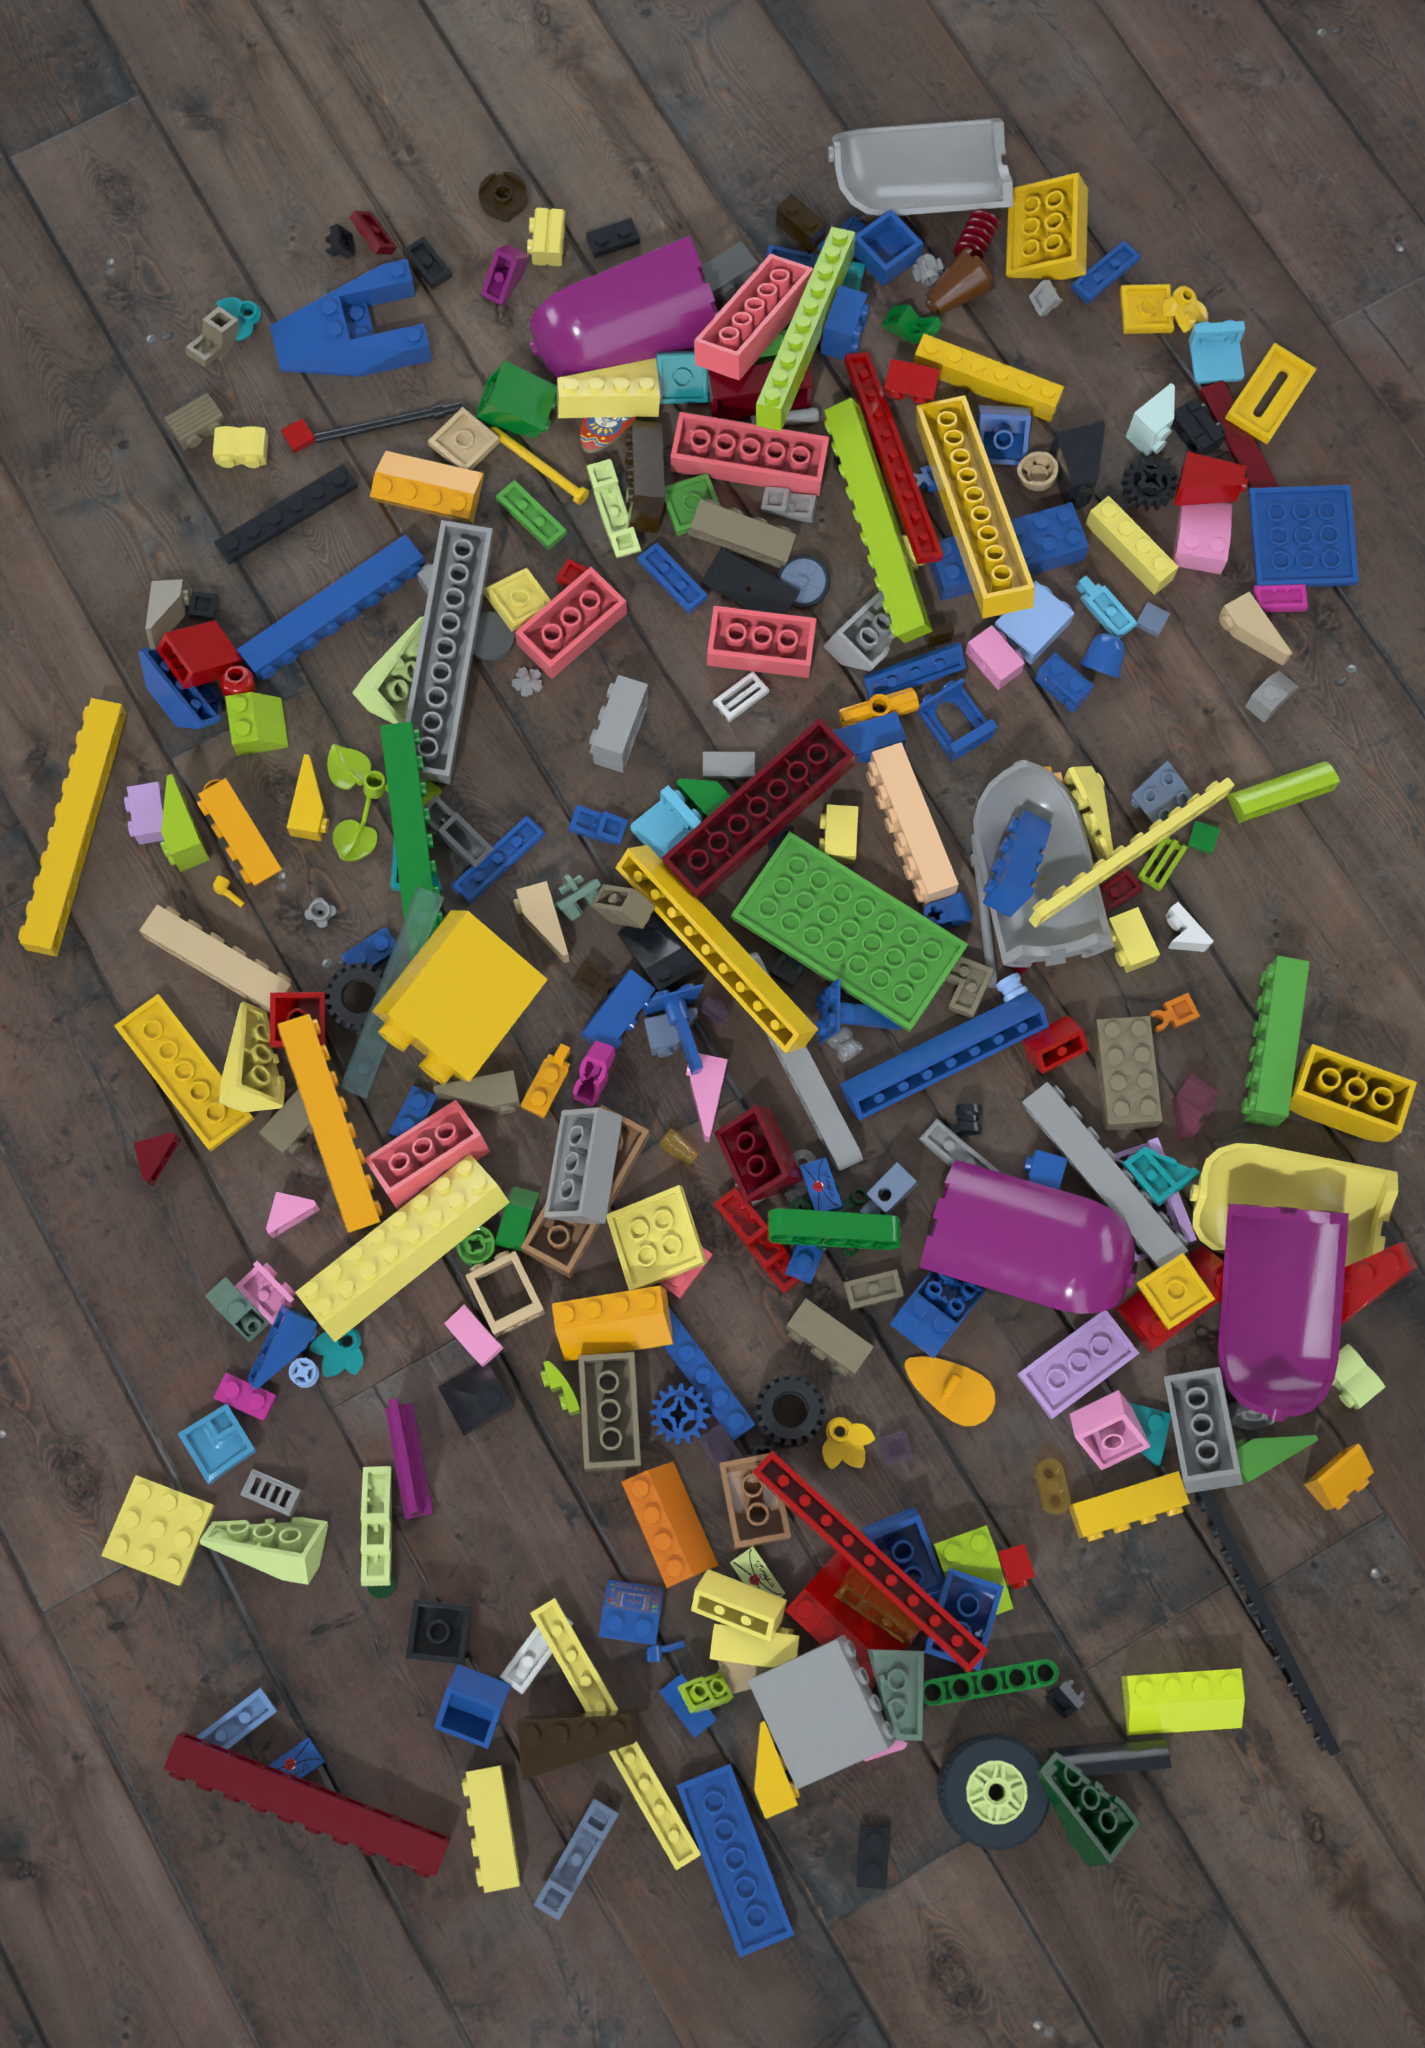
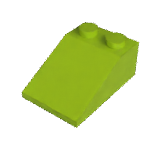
[160,774,210,872]
[932,1525,1014,1615]

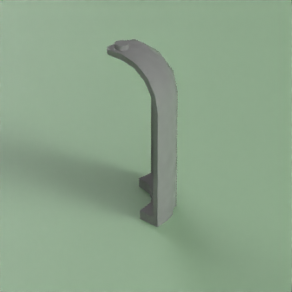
[828,118,1013,216]
[973,760,1114,967]

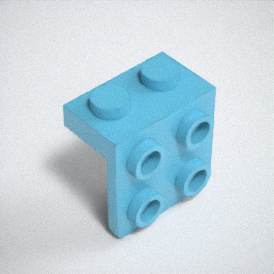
[1189,320,1245,384]
[630,785,703,861]

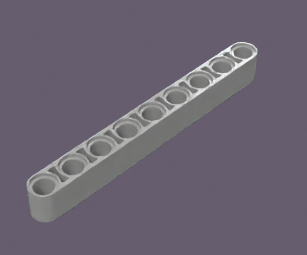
[749,952,863,1172]

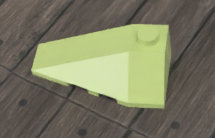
[353,616,424,724]
[200,1517,328,1585]

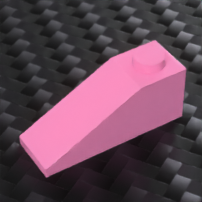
[686,1053,728,1143]

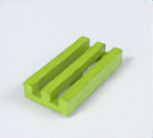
[1137,836,1188,892]

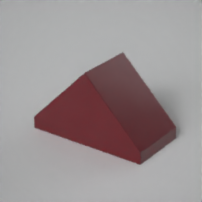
[134,1132,181,1187]

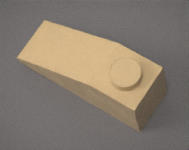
[1219,592,1292,665]
[513,881,570,963]

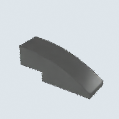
[424,795,494,868]

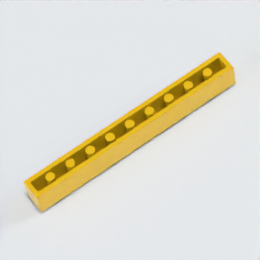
[19,698,127,956]
[615,845,818,1054]

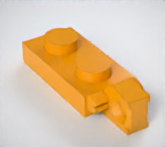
[520,1044,571,1119]

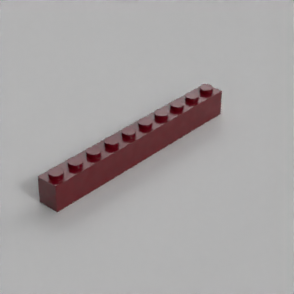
[163,1731,451,1878]

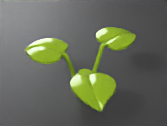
[327,744,441,861]

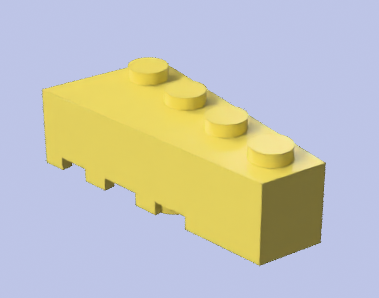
[557,358,660,418]

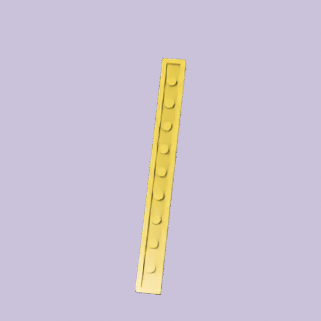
[1029,778,1234,928]
[530,1598,701,1870]

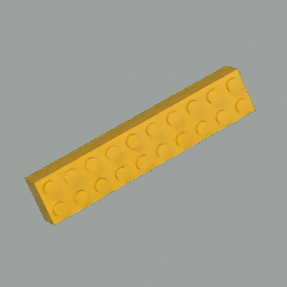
[916,395,1035,618]

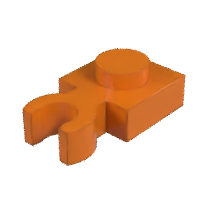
[1149,993,1200,1032]

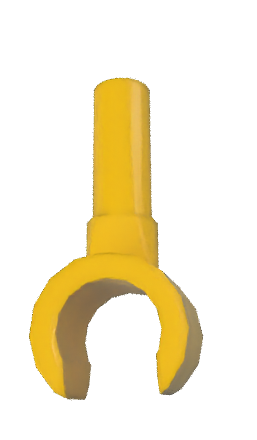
[213,875,245,908]

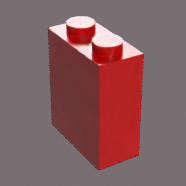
[156,620,243,689]

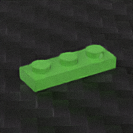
[496,480,567,551]

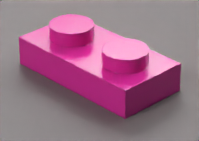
[214,1373,277,1421]

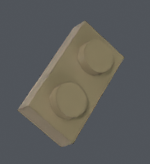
[843,1269,904,1310]

